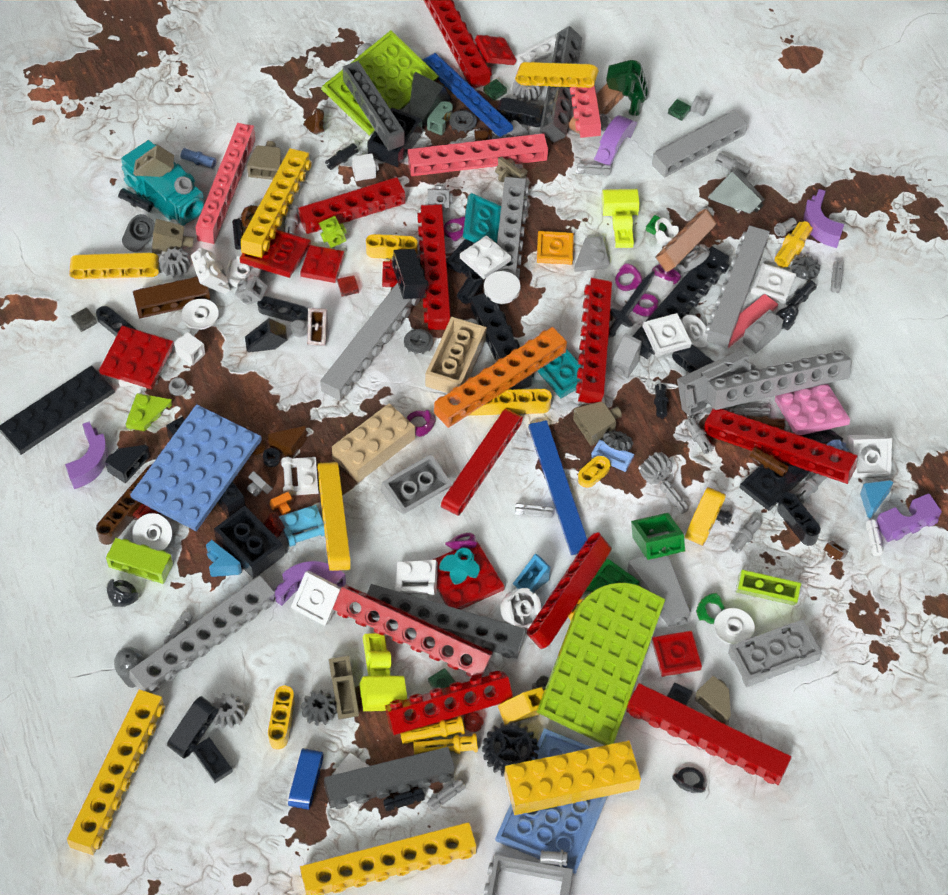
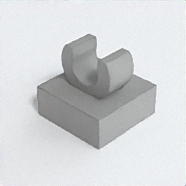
[247,471,273,497]

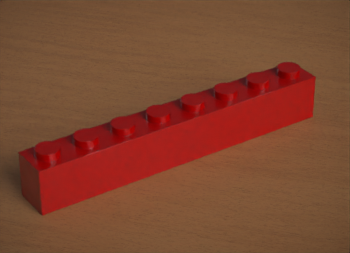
[626,683,792,786]

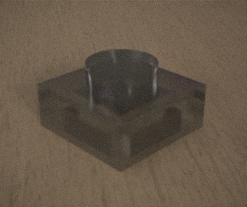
[71,307,97,332]

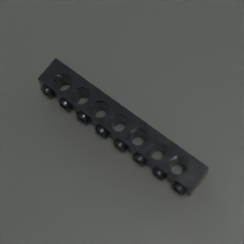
[632,246,730,360]

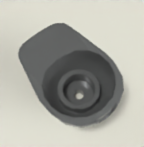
[122,214,155,251]
[114,647,145,688]

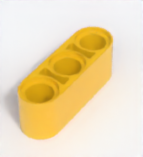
[366,234,418,259]
[685,487,726,546]
[268,685,295,749]

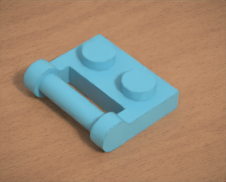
[279,505,325,547]

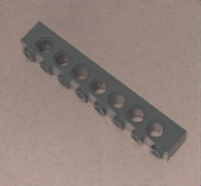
[540,26,582,143]
[367,584,525,659]

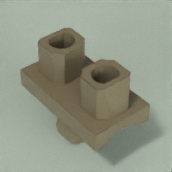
[495,157,527,183]

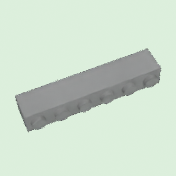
[652,110,747,178]

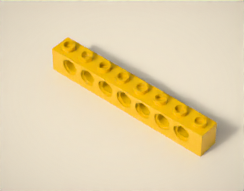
[241,148,312,258]
[66,689,165,856]
[300,822,476,895]

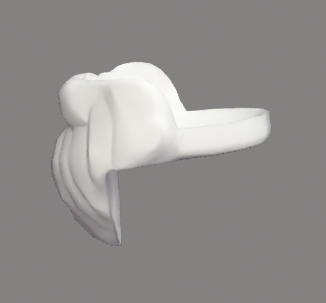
[655,218,679,246]

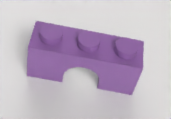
[877,494,942,542]

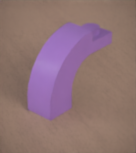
[594,115,637,167]
[804,189,844,248]
[65,421,108,489]
[275,561,346,606]

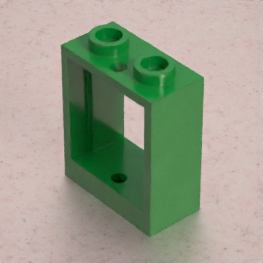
[631,513,685,560]

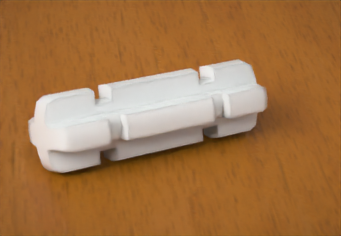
[866,520,884,556]

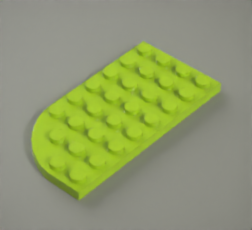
[537,583,665,745]

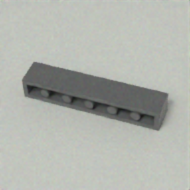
[324,747,455,809]

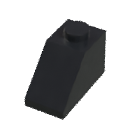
[245,318,288,353]
[105,445,150,484]

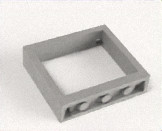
[484,855,573,895]

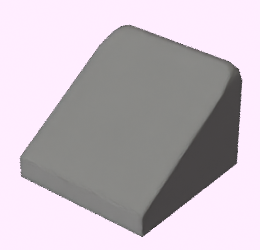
[506,120,529,138]

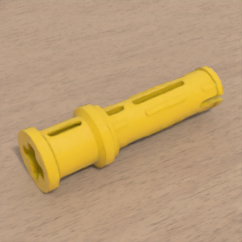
[400,716,465,745]
[413,733,478,755]

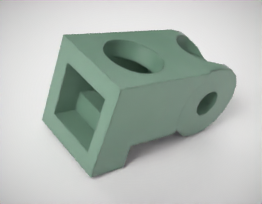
[427,101,453,135]

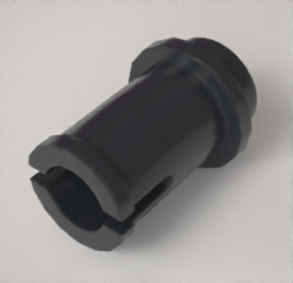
[716,509,733,525]

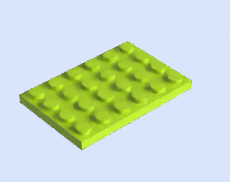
[321,30,439,136]

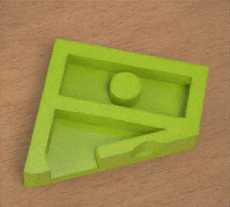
[125,393,172,431]

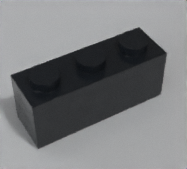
[391,249,428,299]

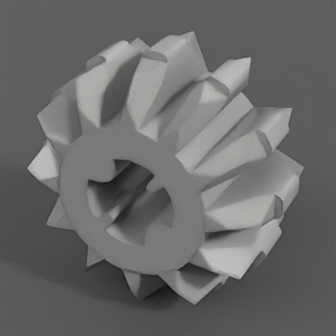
[513,80,541,102]
[159,246,190,278]
[639,452,673,485]
[212,692,245,729]

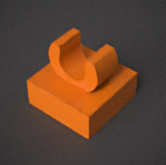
[269,491,292,515]

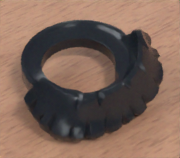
[672,767,706,793]

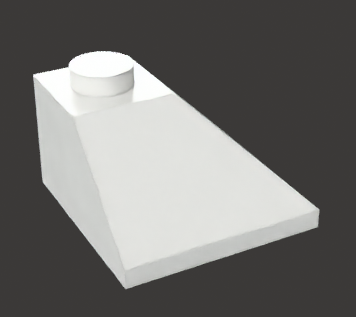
[848,434,892,477]

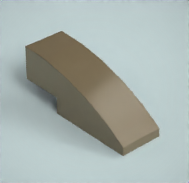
[328,656,359,720]

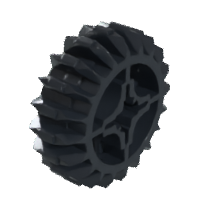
[482,721,539,777]

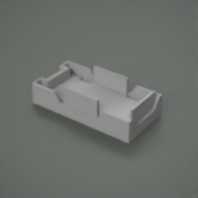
[677,350,751,416]
[728,619,822,687]

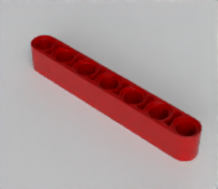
[441,408,523,516]
[527,532,612,649]

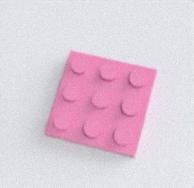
[775,384,850,436]

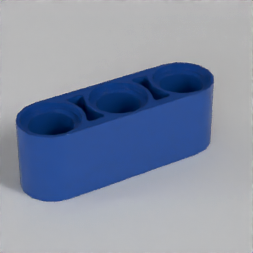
[288,748,324,810]

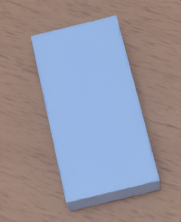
[591,439,634,472]

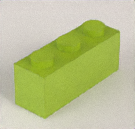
[106,538,173,584]
[735,570,801,606]

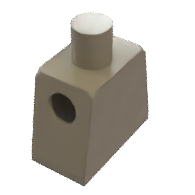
[247,141,282,180]
[152,219,194,254]
[573,402,622,446]

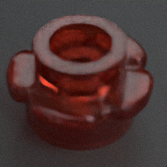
[463,712,484,733]

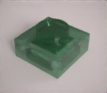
[483,79,507,101]
[668,99,691,121]
[428,668,455,689]

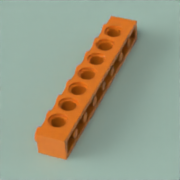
[434,327,567,428]

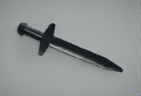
[608,271,655,337]

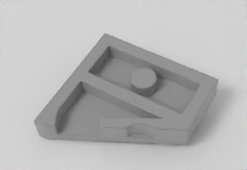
[574,236,609,272]

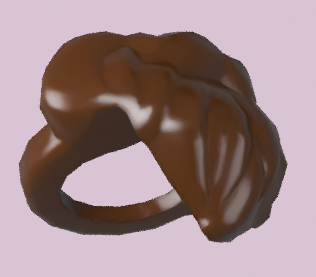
[303,108,325,135]
[241,205,258,229]

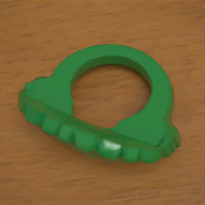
[696,593,725,624]

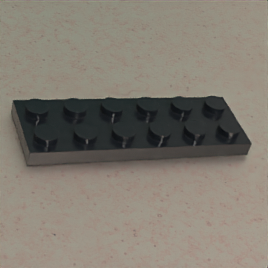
[0,365,115,455]
[739,429,843,511]

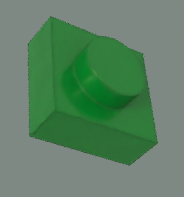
[645,215,667,235]

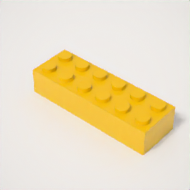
[504,740,641,816]

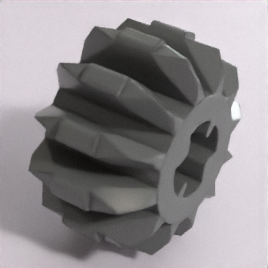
[301,690,337,726]

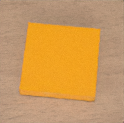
[537,231,574,265]

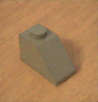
[133,145,174,177]
[695,675,731,725]

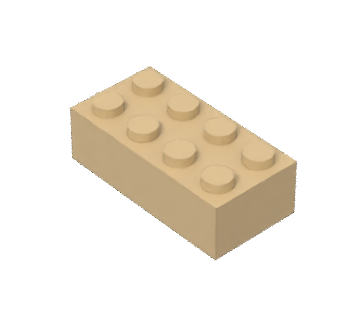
[425,317,486,393]
[332,403,415,483]

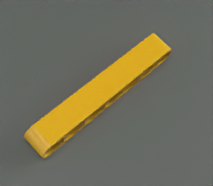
[318,462,350,571]

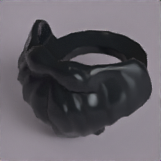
[776,305,799,331]
[106,579,139,607]

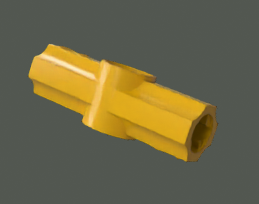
[774,221,813,268]

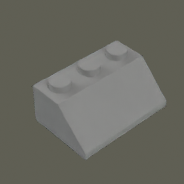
[380,454,453,514]

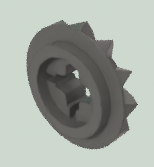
[449,110,477,133]
[791,255,821,280]
[404,329,433,355]
[603,430,633,451]

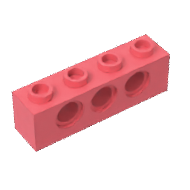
[570,85,601,138]

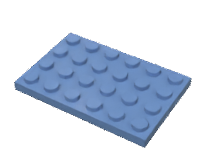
[130,404,262,532]
[495,728,608,874]

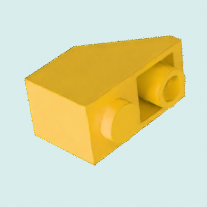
[498,687,544,725]

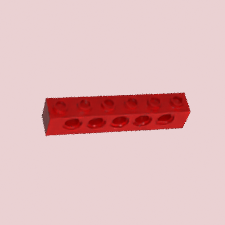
[298,177,405,234]
[385,671,513,735]

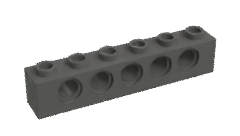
[343,61,404,151]

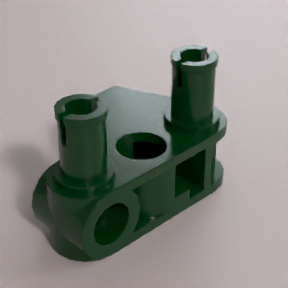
[606,60,648,116]

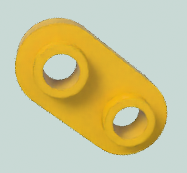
[578,456,610,488]

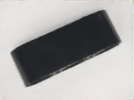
[497,97,544,127]
[672,344,715,373]
[777,492,821,546]
[167,696,219,759]

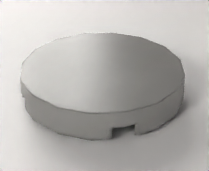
[677,244,710,272]

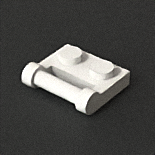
[281,457,318,496]
[395,560,438,595]

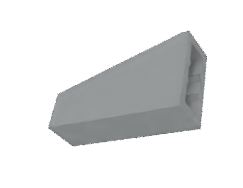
[627,556,690,627]

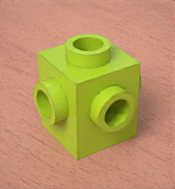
[319,216,347,248]

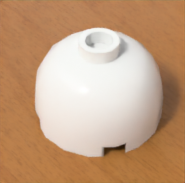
[500,588,541,628]

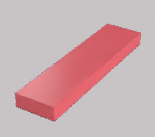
[728,294,778,348]

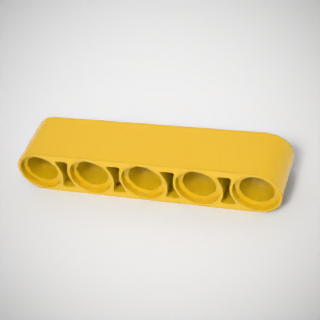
[515,62,599,88]
[69,253,159,279]
[468,389,552,416]

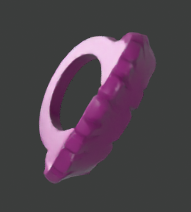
[444,217,465,241]
[615,263,642,291]
[652,264,681,284]
[632,294,658,317]
[406,410,435,437]
[445,533,477,550]

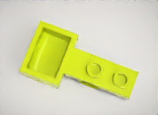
[601,189,639,248]
[359,633,407,711]

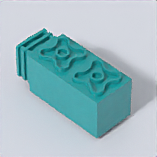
[121,140,204,226]

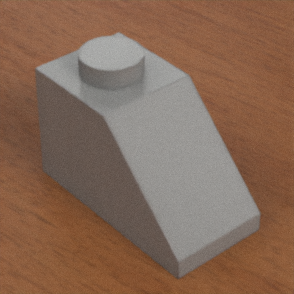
[611,333,642,378]

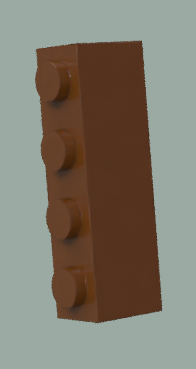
[133,276,211,319]

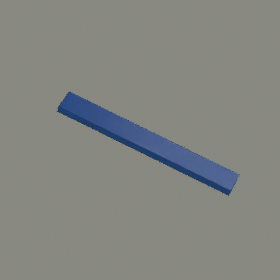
[422,53,513,137]
[528,420,587,555]

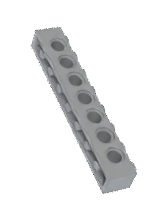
[496,177,529,300]
[707,350,851,410]
[129,576,275,694]

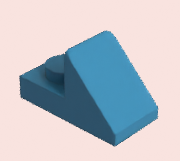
[206,540,242,577]

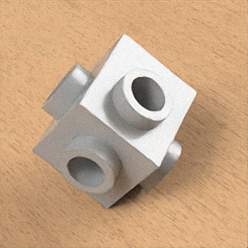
[428,185,453,211]
[235,275,267,305]

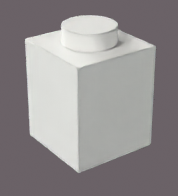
[352,154,379,181]
[174,332,205,366]

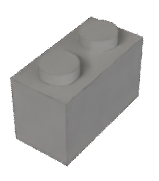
[742,309,783,353]

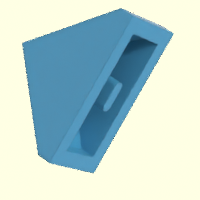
[860,480,894,519]
[513,554,550,593]

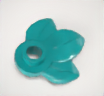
[439,548,480,584]

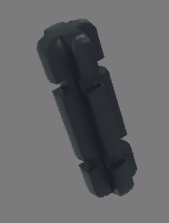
[232,218,243,250]
[383,788,425,811]

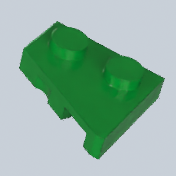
[586,559,639,592]

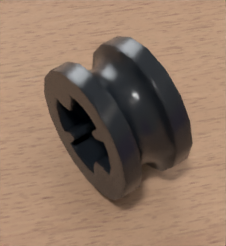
[263,448,280,467]

